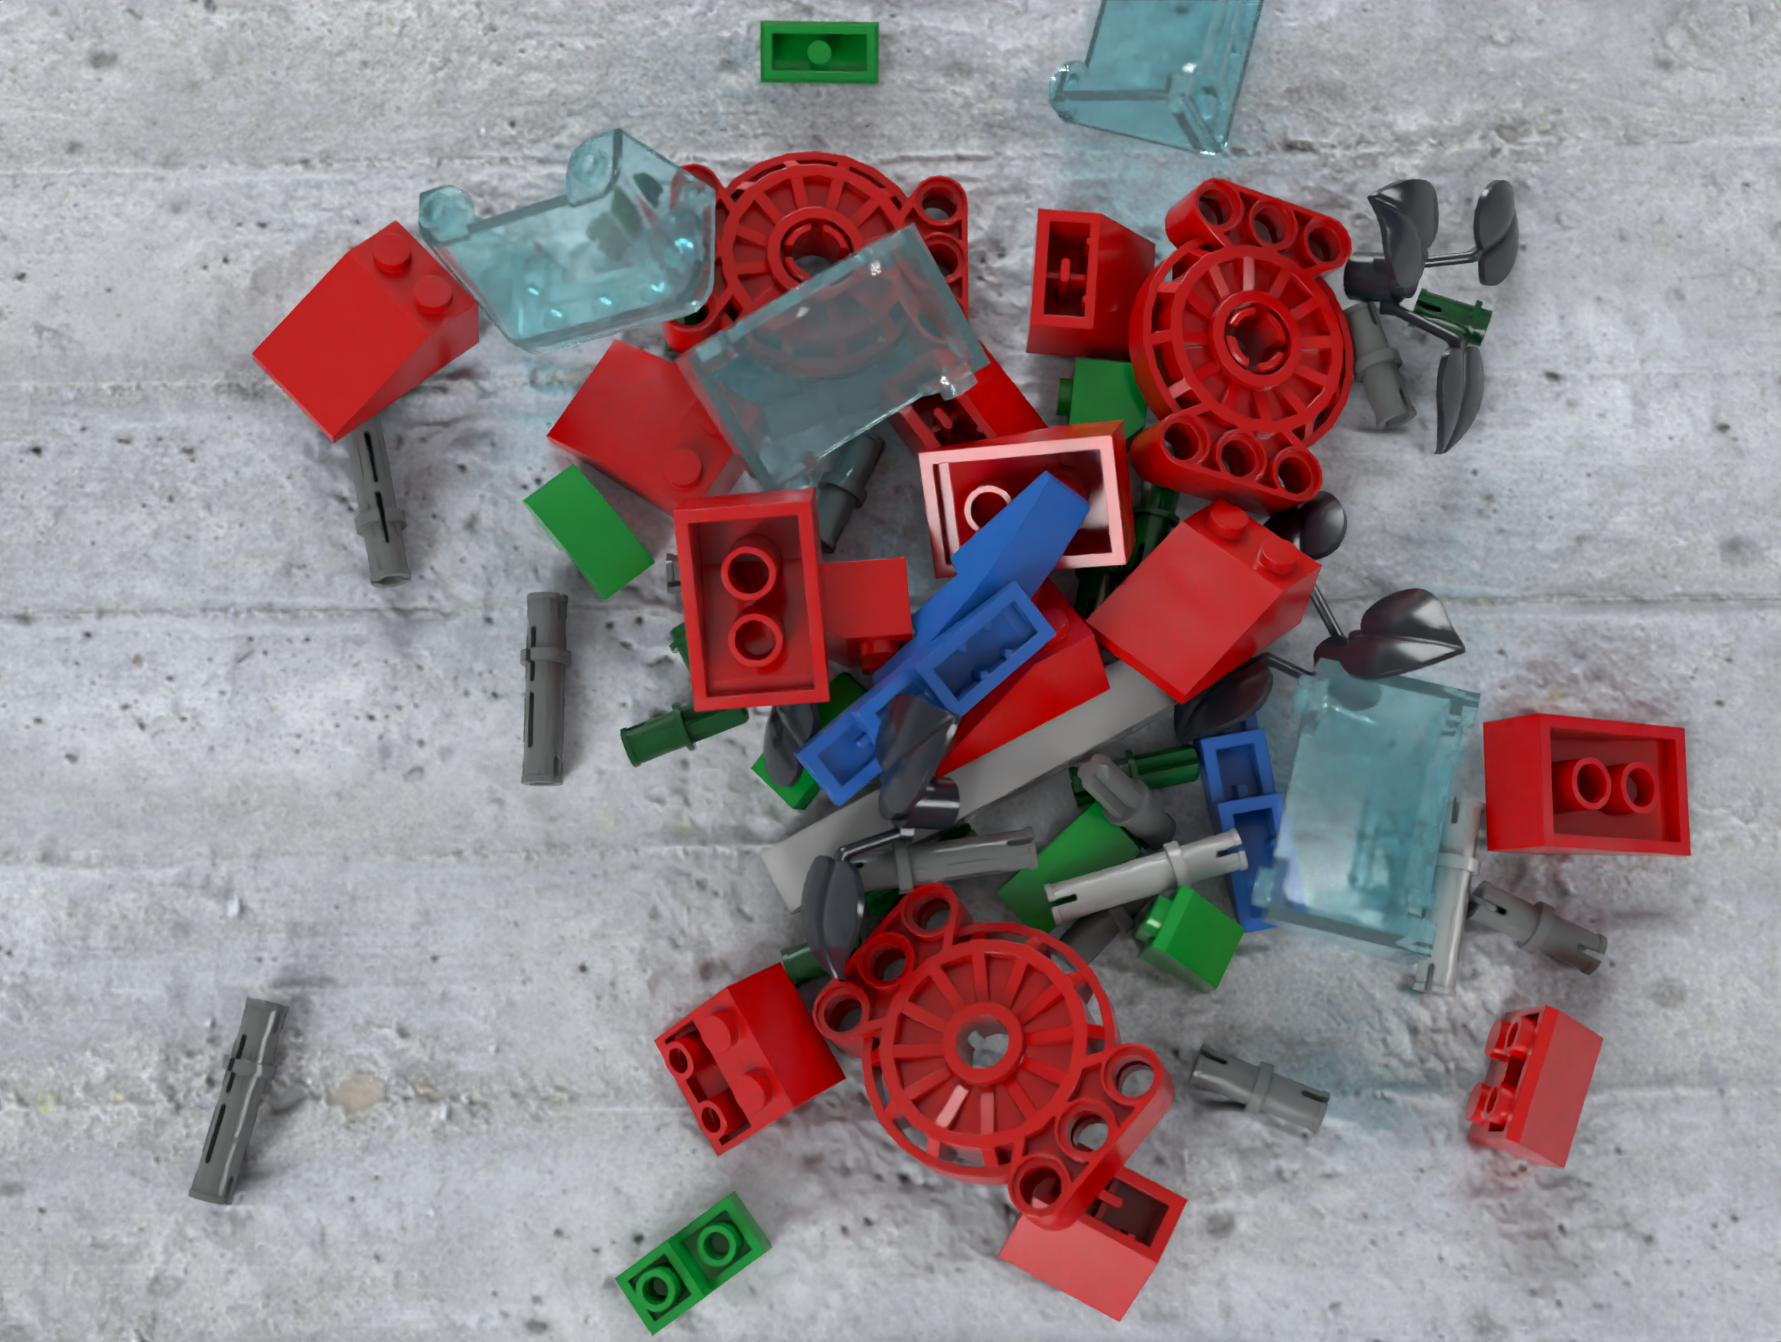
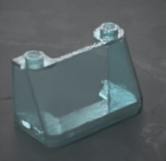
[1048,0,1264,154]
[418,128,715,354]
[674,223,990,492]
[1251,658,1481,966]

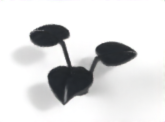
[1343,179,1519,455]
[1174,491,1466,746]
[763,694,962,979]

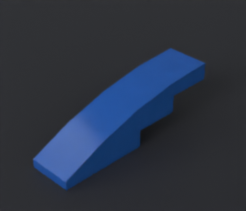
[872,470,1091,685]
[793,581,1057,806]
[1193,713,1306,933]

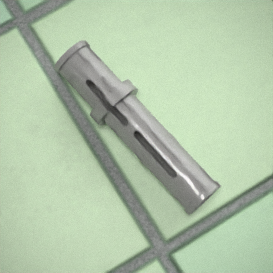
[1412,796,1485,998]
[1044,828,1248,926]

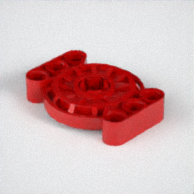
[662,151,968,381]
[1129,178,1353,517]
[812,882,1175,1232]

